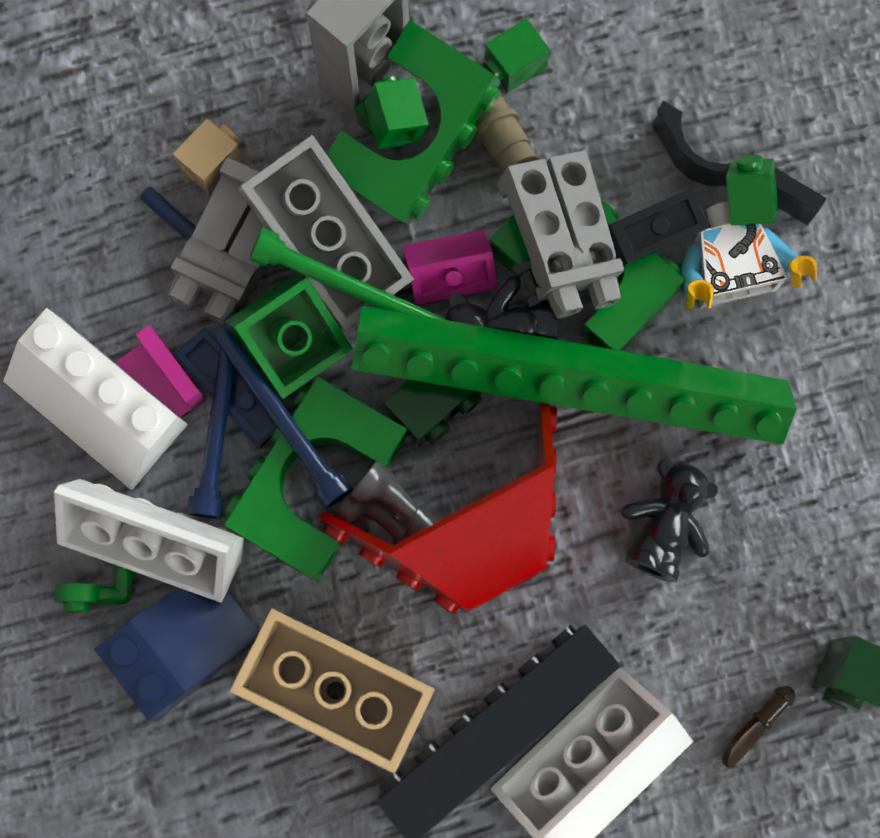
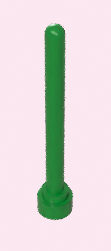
[249,227,446,320]

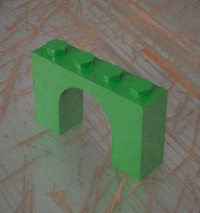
[326,20,501,224]
[489,201,685,351]
[224,376,408,584]

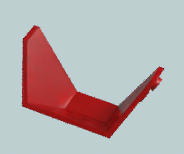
[317,402,557,615]

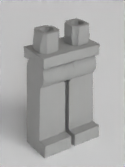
[497,150,624,319]
[168,157,269,325]

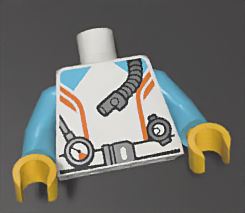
[680,202,817,310]

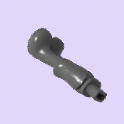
[333,461,440,545]

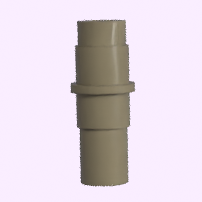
[468,57,538,173]

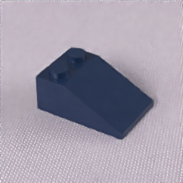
[94,588,260,721]

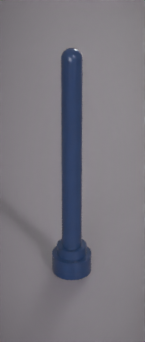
[187,313,235,519]
[215,328,354,509]

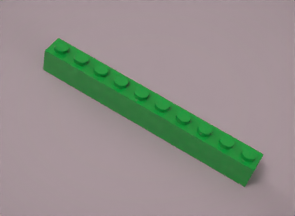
[351,305,797,445]

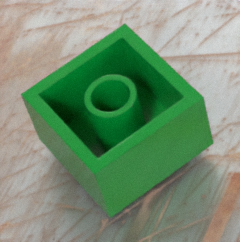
[224,273,354,399]

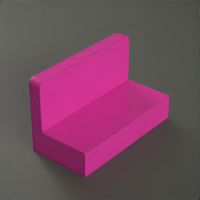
[403,230,498,305]
[116,325,207,419]

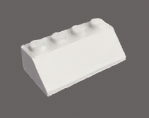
[3,308,188,490]
[54,479,244,603]
[490,667,693,838]

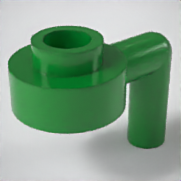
[54,565,133,612]

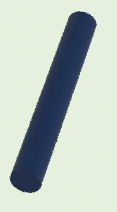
[140,187,196,241]

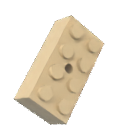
[230,608,435,774]

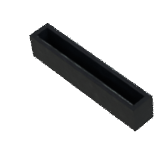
[377,624,621,838]

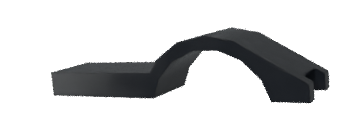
[652,100,827,226]
[512,188,709,308]

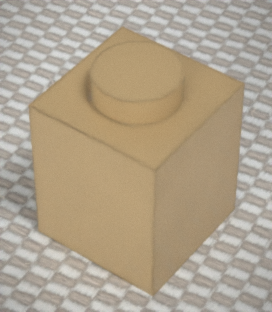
[173,119,243,195]

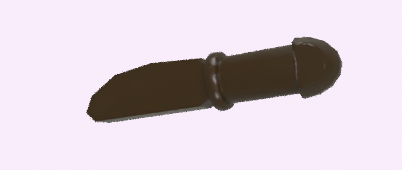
[722,686,796,768]

